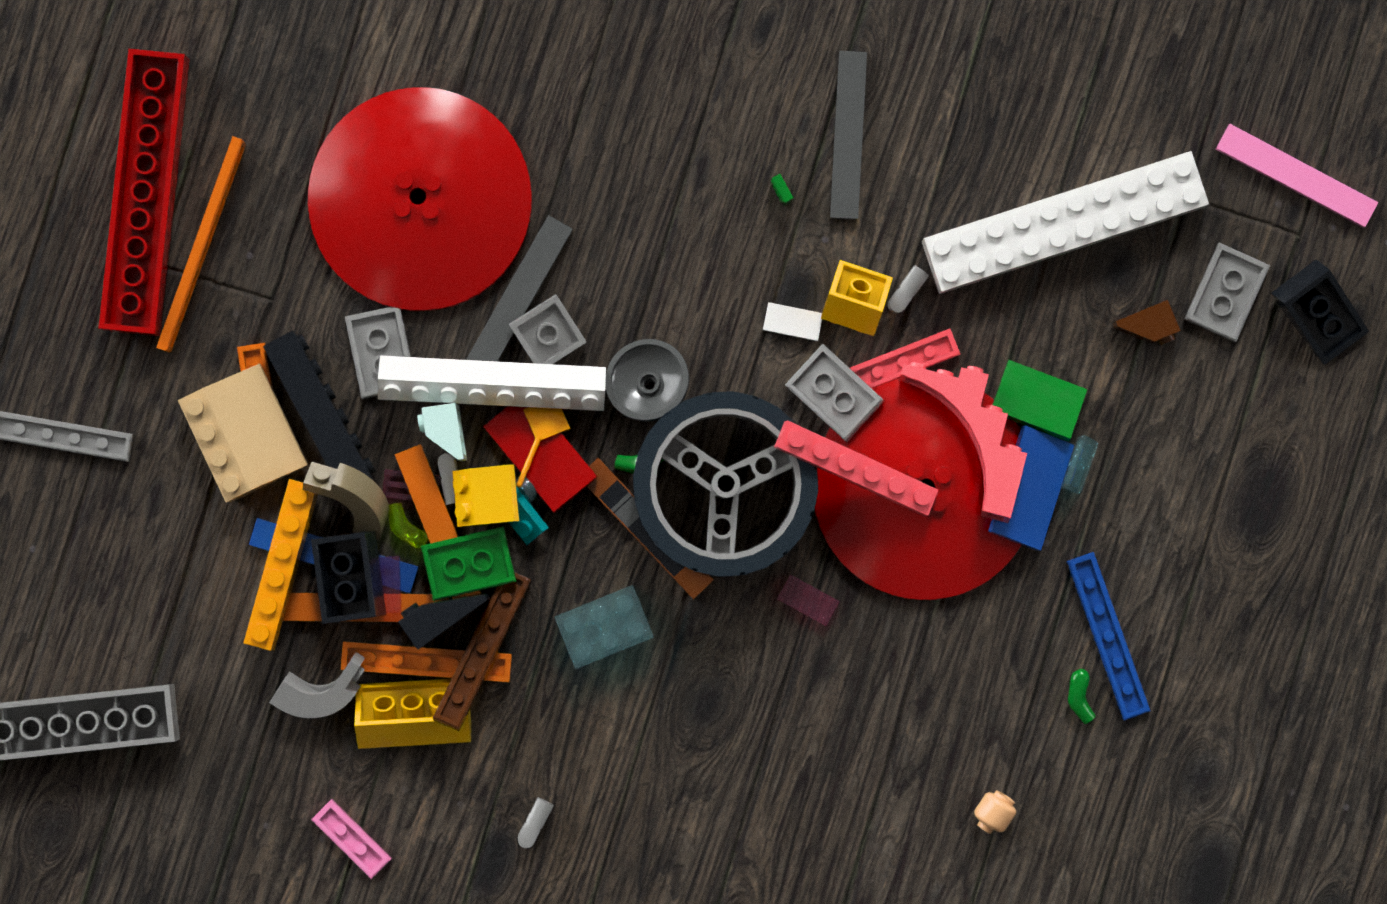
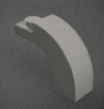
[269,652,365,718]

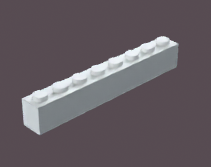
[378,356,606,411]

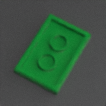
[992,360,1087,442]
[421,527,517,601]

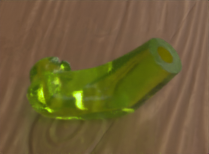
[388,503,428,548]

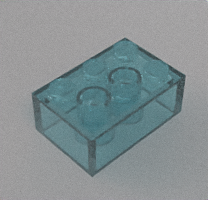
[554,585,654,669]

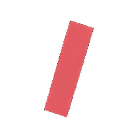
[850,329,960,388]

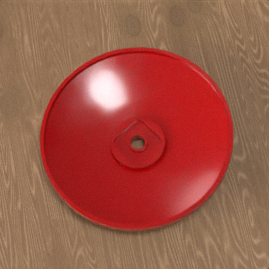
[308,87,532,311]
[815,378,1021,600]

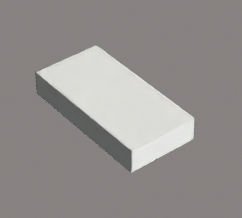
[763,302,822,341]

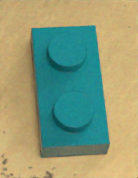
[509,487,549,545]

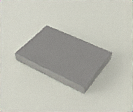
[1184,243,1270,342]
[345,307,411,399]
[785,344,884,442]

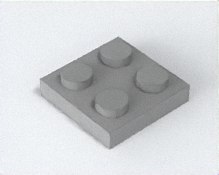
[509,294,586,364]

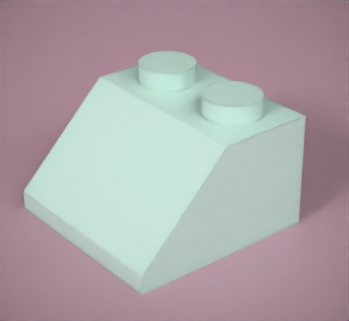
[418,403,467,461]

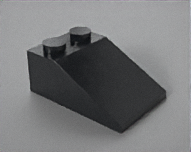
[1271,259,1369,365]
[398,593,491,649]

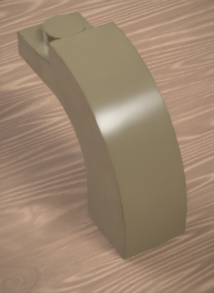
[302,462,389,540]

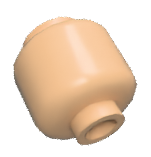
[974,790,1016,834]

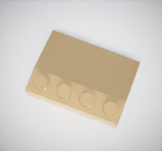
[178,364,308,502]

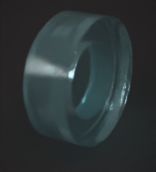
[515,477,537,503]

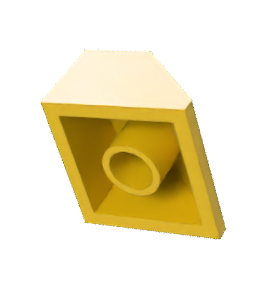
[821,260,893,336]
[452,464,519,527]

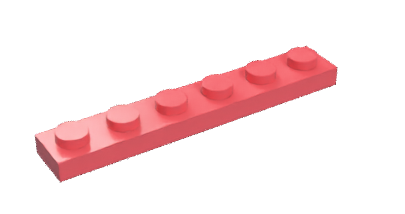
[774,421,938,516]

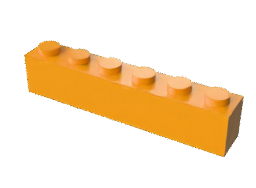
[243,479,318,651]

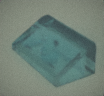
[1061,435,1098,494]

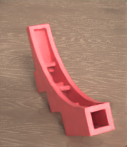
[899,362,1027,523]

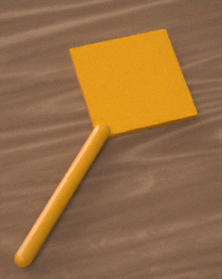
[516,407,570,488]

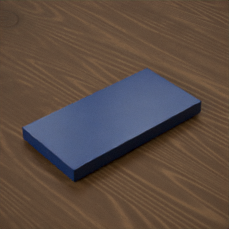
[988,425,1074,551]

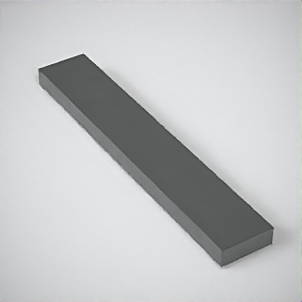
[830,51,867,220]
[466,215,573,362]

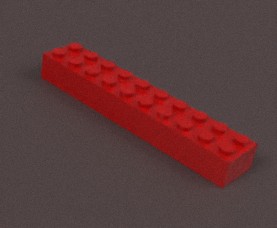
[99,49,190,336]

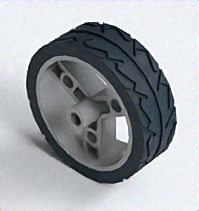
[633,391,818,577]

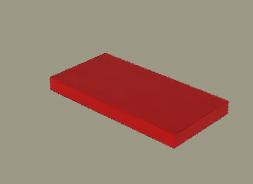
[483,406,598,513]

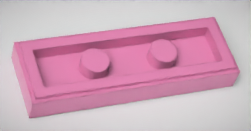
[311,799,392,879]

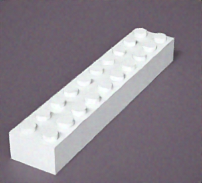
[922,151,1209,294]

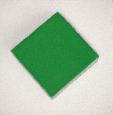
[770,174,794,206]

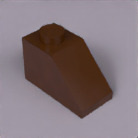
[1112,300,1181,346]

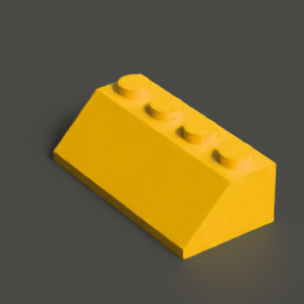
[354,679,471,749]

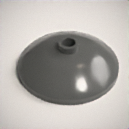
[605,339,689,422]

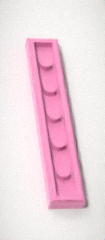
[1215,124,1378,228]

